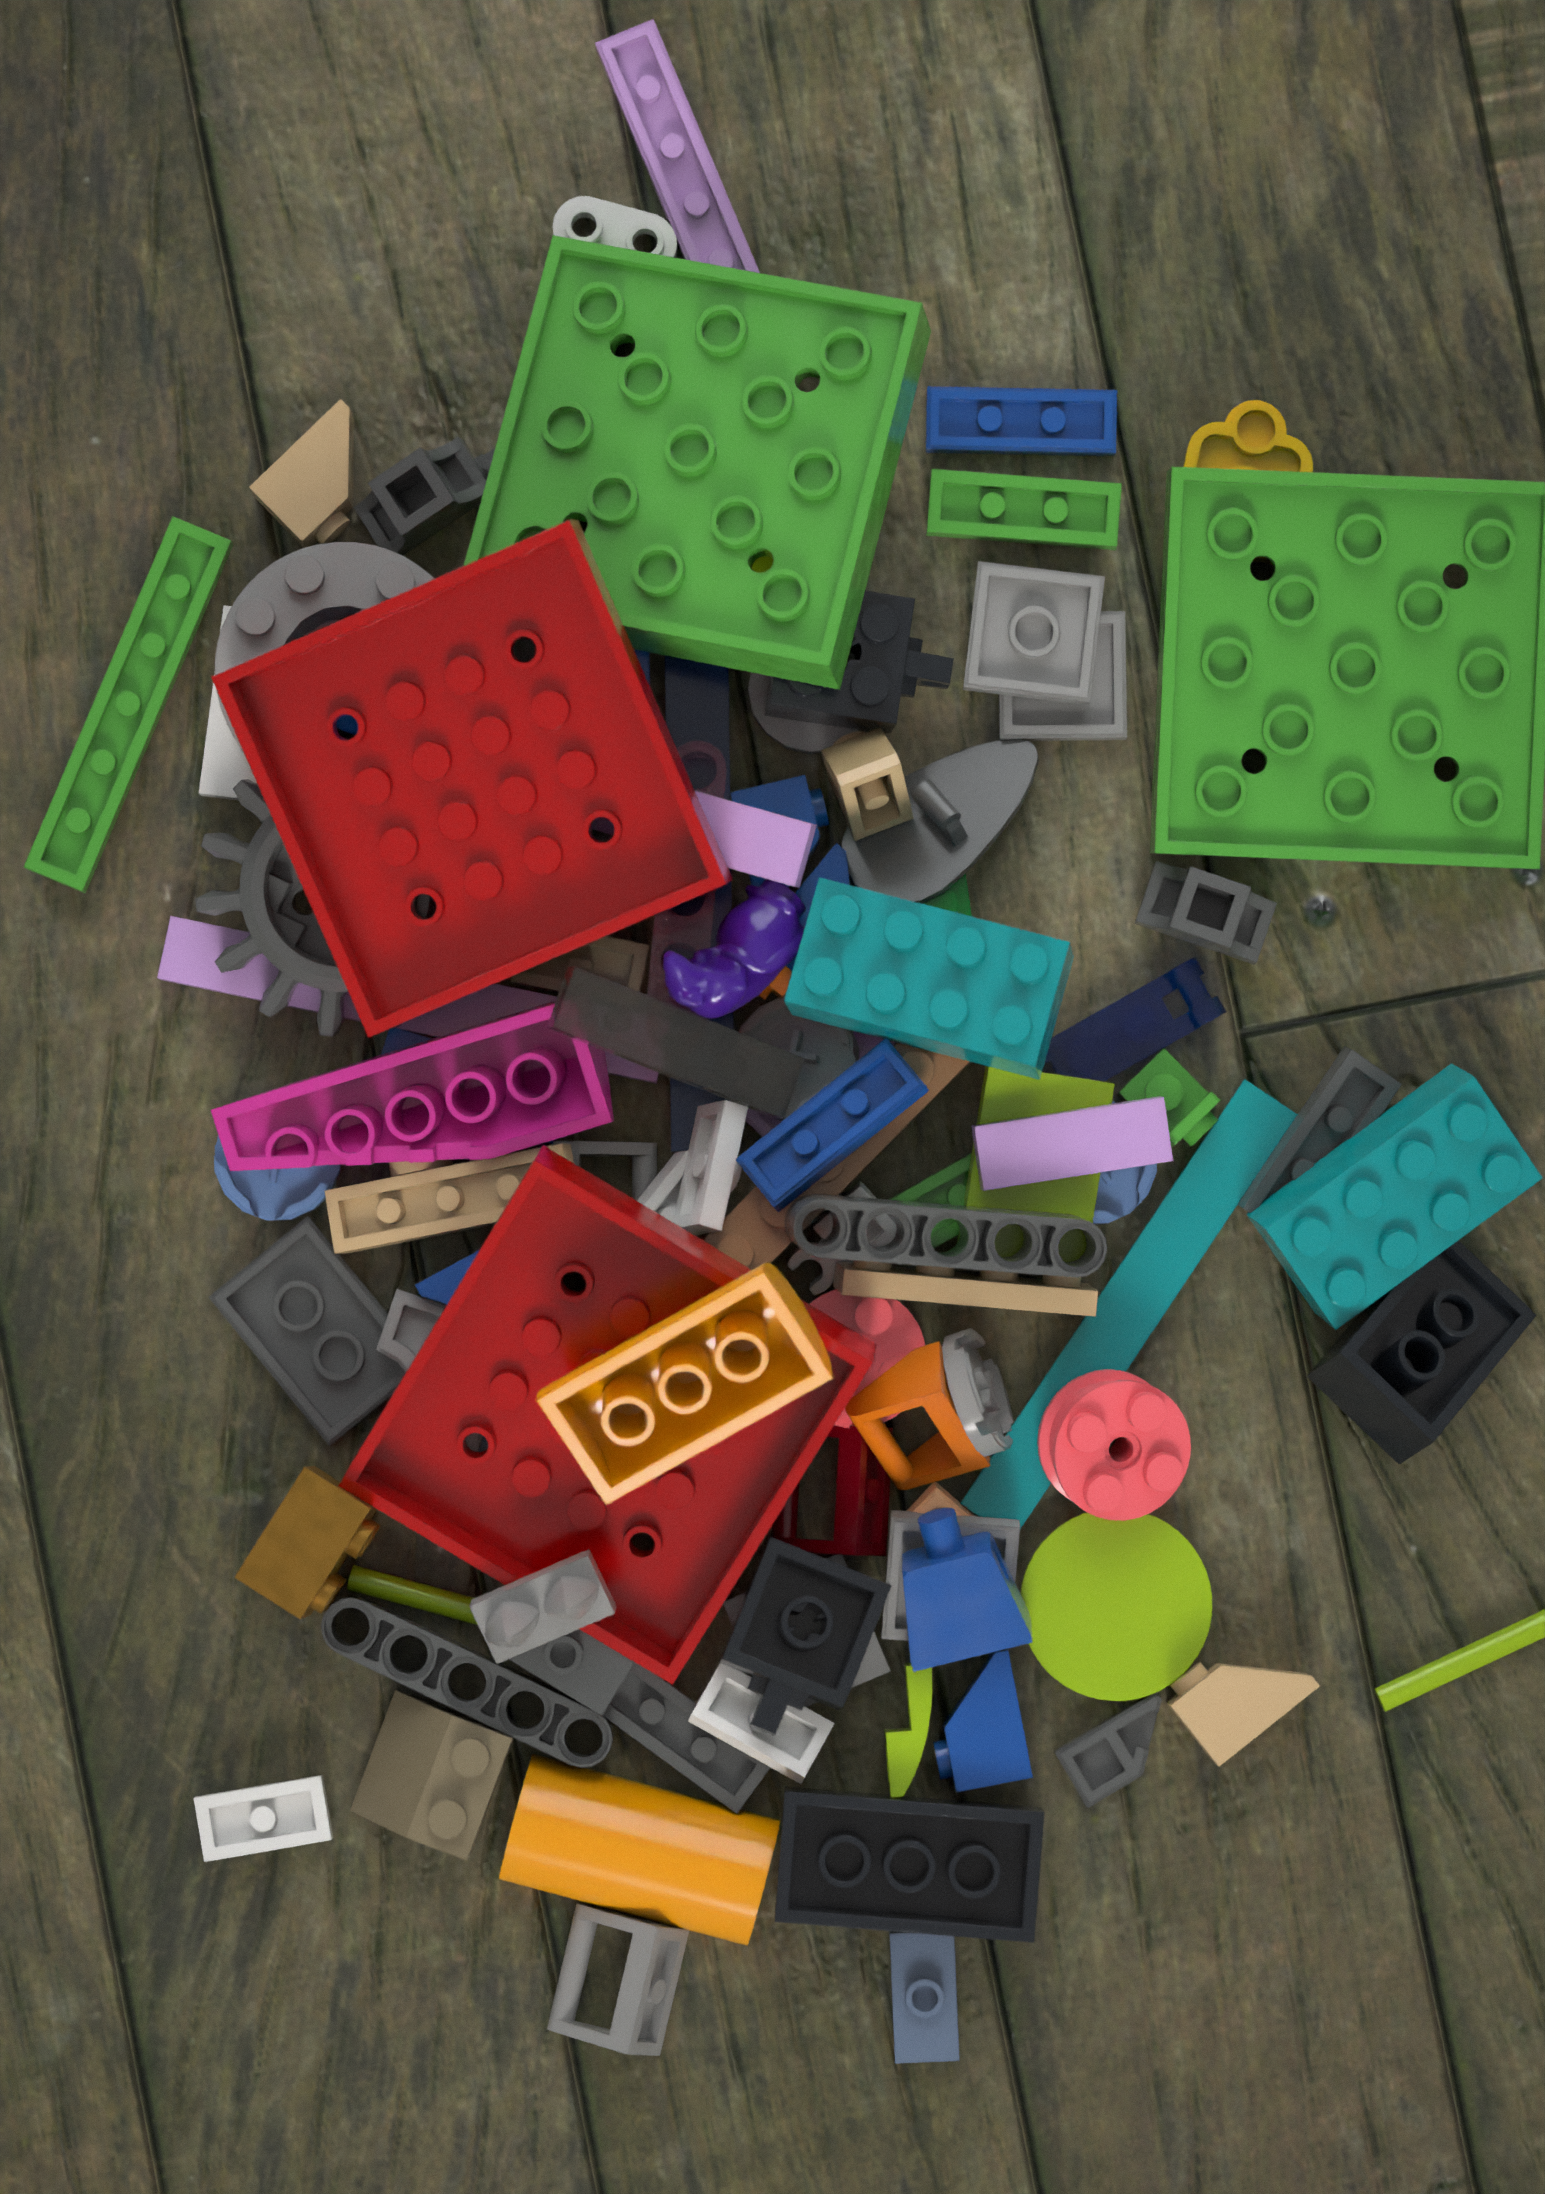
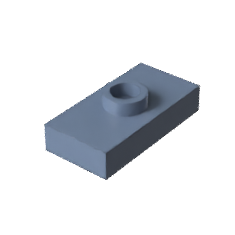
[889,1931,959,2064]

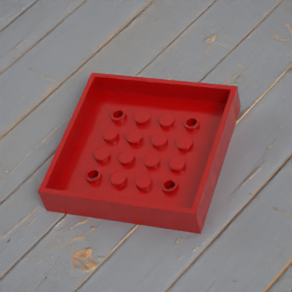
[211,520,733,1038]
[338,1145,877,1685]

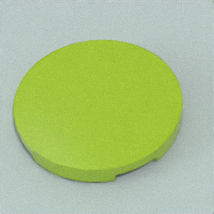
[1020,1512,1212,1701]

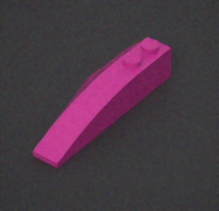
[211,991,614,1171]

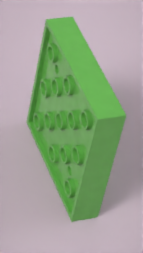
[464,235,931,690]
[1150,467,1545,869]

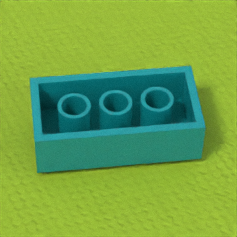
[784,877,1074,1080]
[1246,1063,1542,1330]

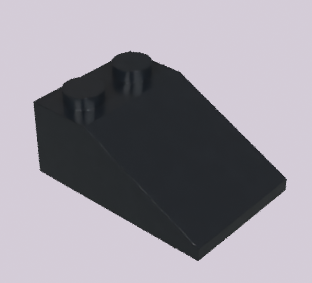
[1307,1240,1537,1465]

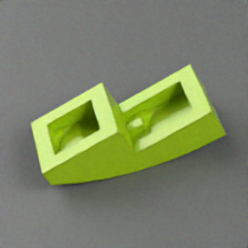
[884,1663,933,1798]

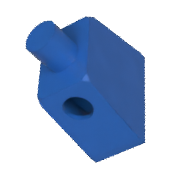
[902,1508,1033,1672]

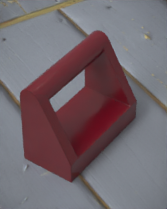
[771,1425,893,1556]

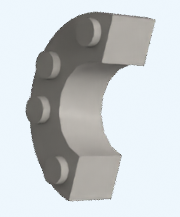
[215,542,434,753]

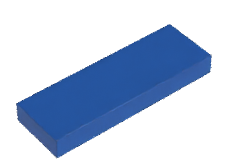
[925,386,1117,456]
[735,1038,929,1212]

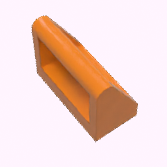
[845,1341,990,1490]

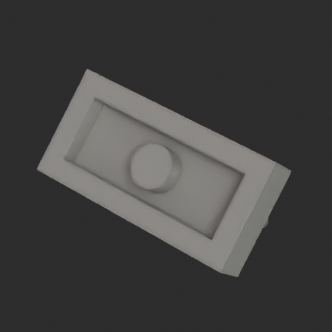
[469,1549,617,1664]

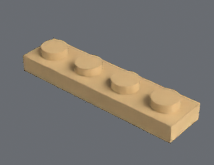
[324,1143,574,1254]
[833,1260,1098,1317]

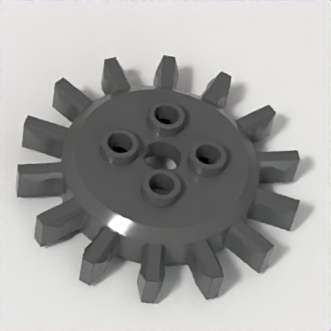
[195,779,436,1037]

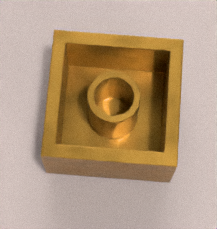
[234,1466,381,1619]

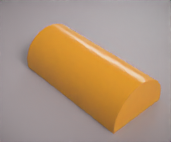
[537,1262,833,1505]
[499,1754,781,1946]

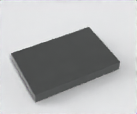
[209,1216,405,1446]

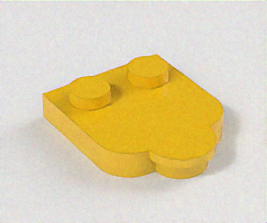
[1183,400,1313,565]

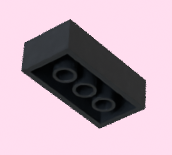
[774,1786,1044,1943]

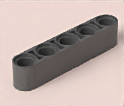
[784,1194,1107,1277]
[321,1596,614,1768]

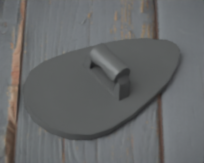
[842,739,1039,904]

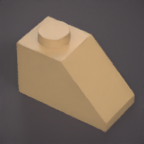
[249,399,354,548]
[821,727,914,841]
[1166,1662,1320,1767]

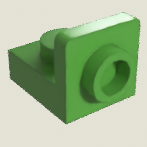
[1117,1048,1220,1148]

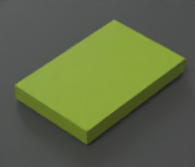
[957,1066,1115,1262]

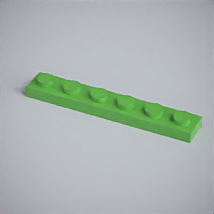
[24,516,234,894]

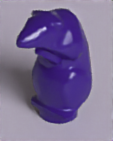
[663,879,806,1019]

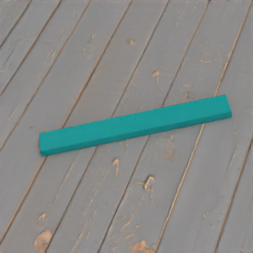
[960,1079,1298,1529]

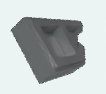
[1054,1692,1162,1808]

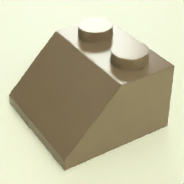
[350,1689,514,1861]

